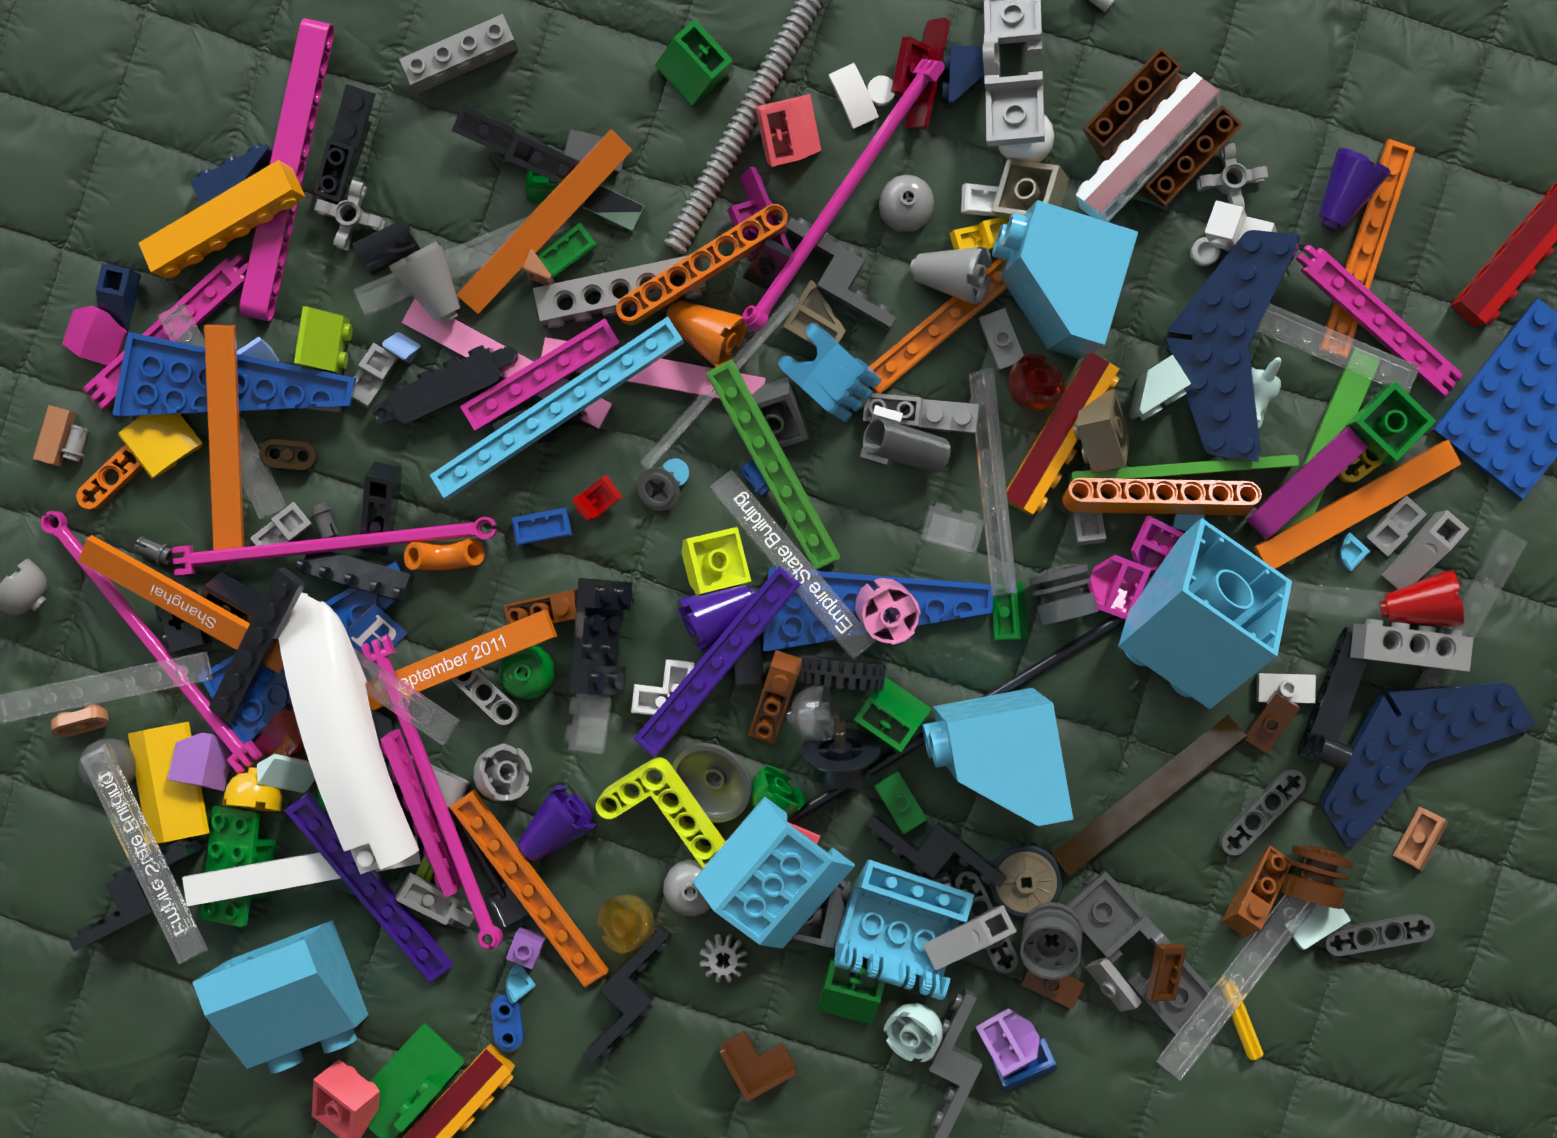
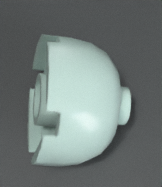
[884,1003,943,1062]

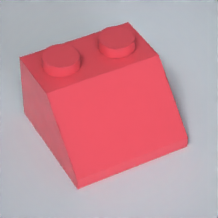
[312,1059,380,1138]

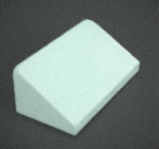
[257,754,315,793]
[1283,903,1351,950]

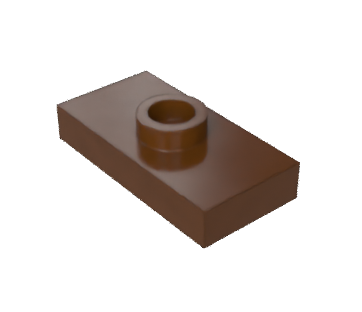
[1245,691,1300,754]
[1146,944,1187,1001]
[1020,968,1084,1009]

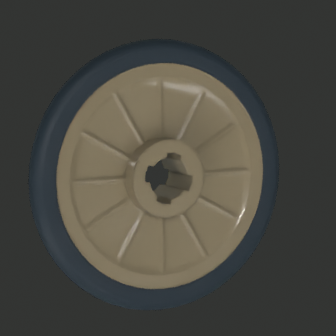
[989,845,1063,918]

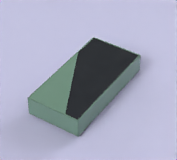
[582,185,645,233]

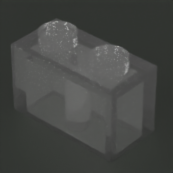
[919,502,985,554]
[565,693,613,754]

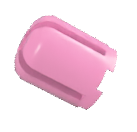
[855,578,921,644]

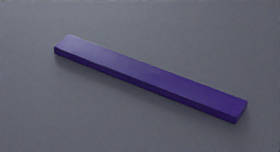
[634,566,802,758]
[285,792,454,983]

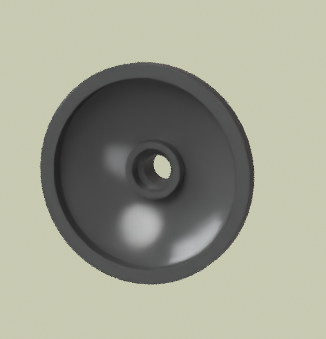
[672,743,752,823]

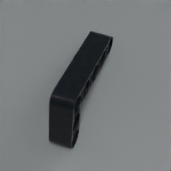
[1297,626,1368,770]

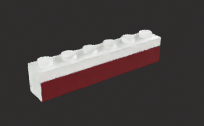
[1076,72,1221,222]

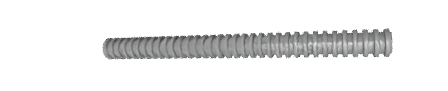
[664,0,825,254]

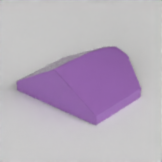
[167,733,232,792]
[976,1008,1040,1078]

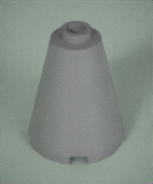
[389,240,460,323]
[910,247,992,304]

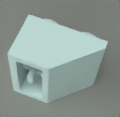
[1129,355,1191,421]

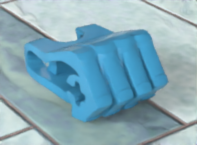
[778,323,882,422]

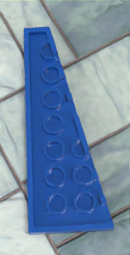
[112,332,357,416]
[199,562,402,744]
[763,568,994,651]

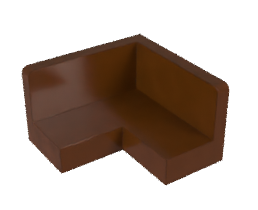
[719,1030,797,1102]

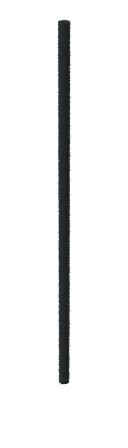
[787,616,1126,824]

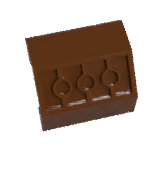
[1082,47,1243,207]

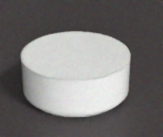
[867,76,895,106]
[1190,237,1220,267]

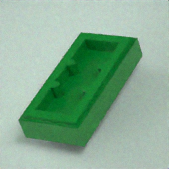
[537,222,597,280]
[874,770,927,834]

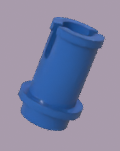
[739,460,770,497]

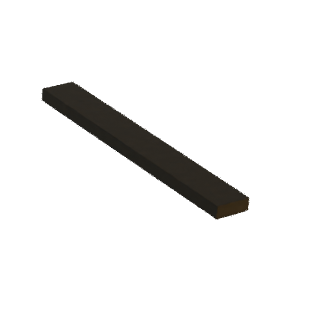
[1051,715,1247,878]

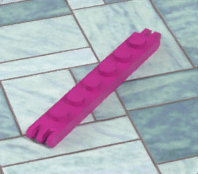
[1296,245,1463,398]
[83,254,248,411]

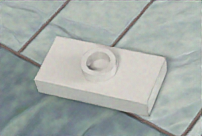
[961,183,1001,217]
[1256,673,1316,703]

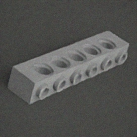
[533,255,707,328]

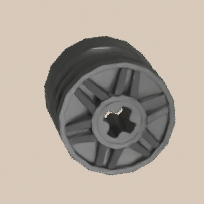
[1029,564,1099,625]
[1020,902,1083,980]

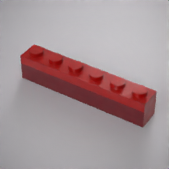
[1450,181,1557,328]

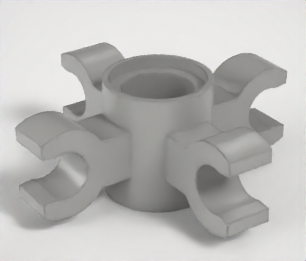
[1196,143,1268,210]
[314,180,386,251]

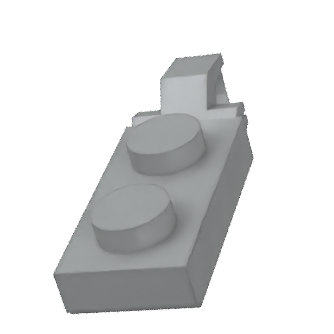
[395,873,474,927]

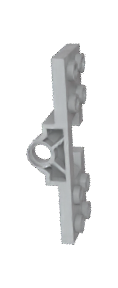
[983,0,1045,147]

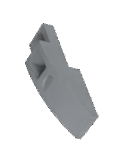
[863,393,980,434]

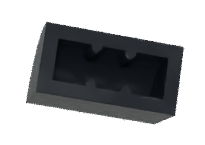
[352,219,421,275]
[735,633,764,685]

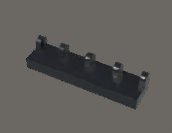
[296,552,414,603]

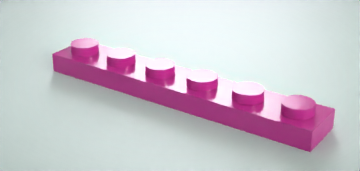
[460,319,620,431]
[380,729,462,897]

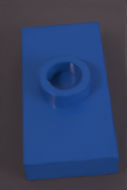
[511,507,573,546]

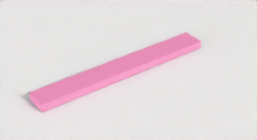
[402,298,613,429]
[541,337,766,399]

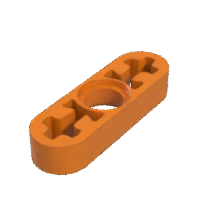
[76,445,143,510]

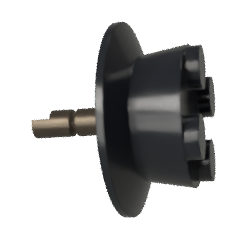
[801,712,881,791]

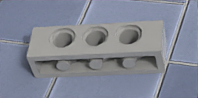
[399,14,519,94]
[1350,619,1474,672]

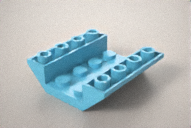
[693,796,855,949]

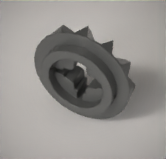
[637,466,681,511]

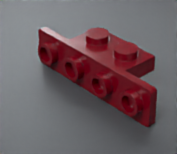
[891,17,950,130]

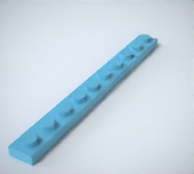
[430,317,685,500]

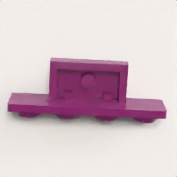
[727,167,793,269]

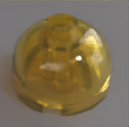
[598,894,654,953]

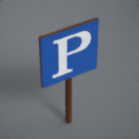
[346,603,408,666]

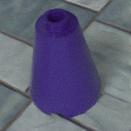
[1319,148,1391,230]
[677,585,756,651]
[518,785,595,862]

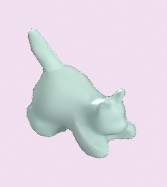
[1252,357,1281,429]

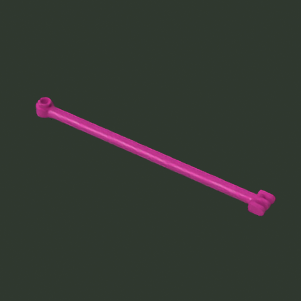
[742,59,944,332]
[41,511,262,774]
[171,517,498,576]
[361,634,503,950]

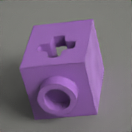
[506,927,547,969]

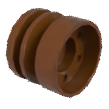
[1281,845,1353,909]

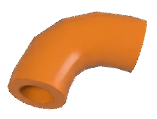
[404,538,485,571]

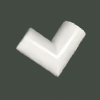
[631,659,694,715]

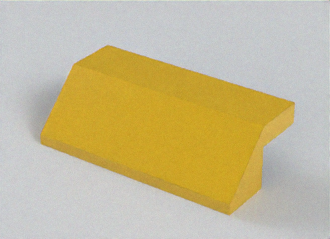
[128,722,210,845]

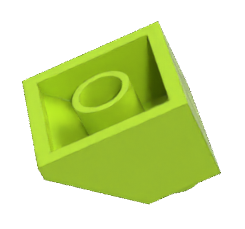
[294,306,353,375]

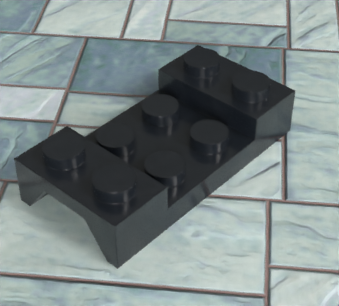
[570,578,632,695]

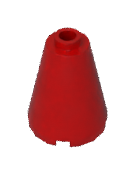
[1379,570,1464,627]

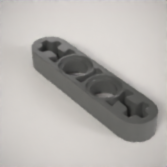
[1218,769,1306,856]
[954,869,1018,973]
[1322,914,1435,956]

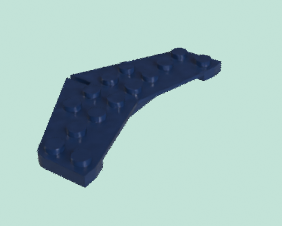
[1166,230,1300,462]
[1320,681,1535,848]

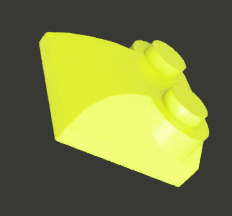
[682,527,751,595]

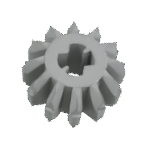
[700,934,747,983]

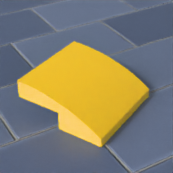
[118,414,203,479]

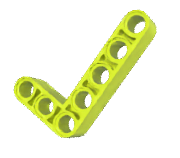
[596,757,725,868]

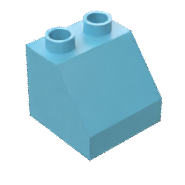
[992,200,1138,359]
[1118,518,1292,709]
[922,688,1073,826]
[192,920,368,1074]

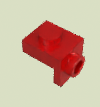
[572,475,623,522]

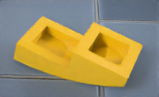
[949,217,1008,251]

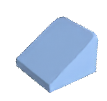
[382,332,421,363]
[237,337,279,362]

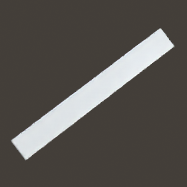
[182,835,421,906]

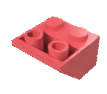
[755,94,821,167]

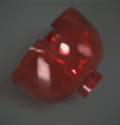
[1007,353,1066,411]

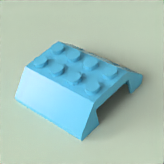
[835,860,974,1000]

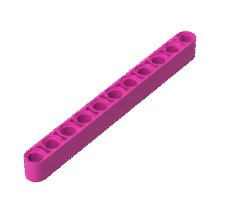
[239,18,334,321]

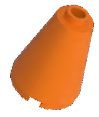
[666,300,747,367]

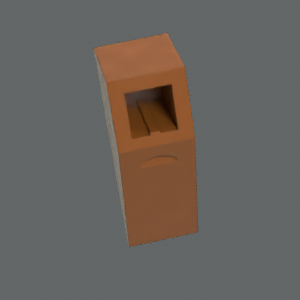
[504,589,578,625]
[748,650,802,744]
[1221,845,1291,937]

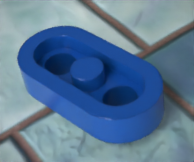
[491,993,524,1052]

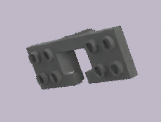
[1065,870,1220,1037]

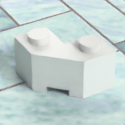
[1205,201,1277,252]

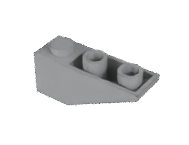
[1381,510,1469,590]
[922,905,1017,971]

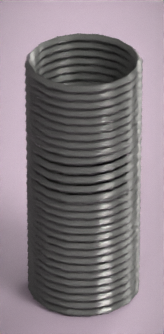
[863,418,950,473]

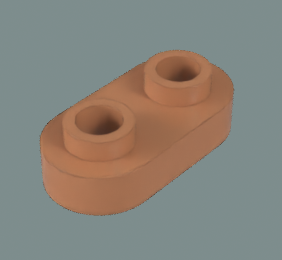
[51,704,109,737]

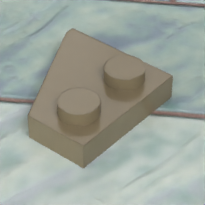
[783,280,846,348]

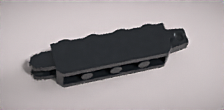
[371,345,519,424]

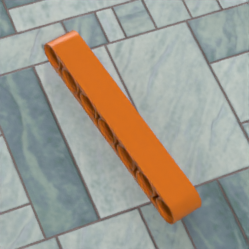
[616,204,787,325]
[1062,478,1261,515]

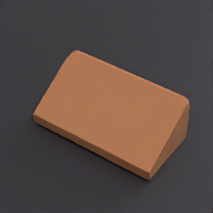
[523,249,555,285]
[33,405,77,467]
[1393,806,1448,872]

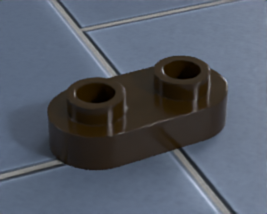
[259,439,318,471]

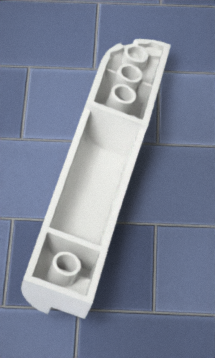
[278,593,419,874]

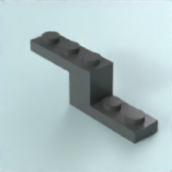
[786,217,896,331]
[927,988,983,1138]

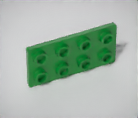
[200,806,276,927]
[368,1023,465,1138]

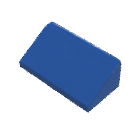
[993,1038,1057,1091]

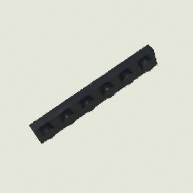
[208,567,306,724]

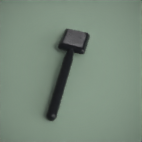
[450,810,529,930]

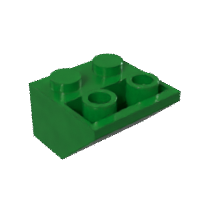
[655,19,734,107]
[853,677,932,755]
[816,954,885,1024]

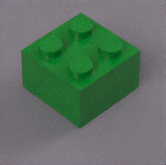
[1345,381,1436,466]

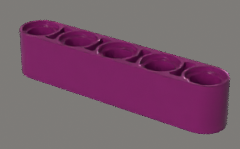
[1246,426,1368,540]

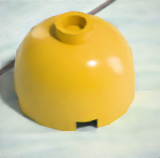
[222,768,282,812]

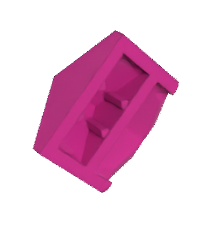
[62,306,127,365]
[1131,515,1184,573]
[1088,555,1151,619]

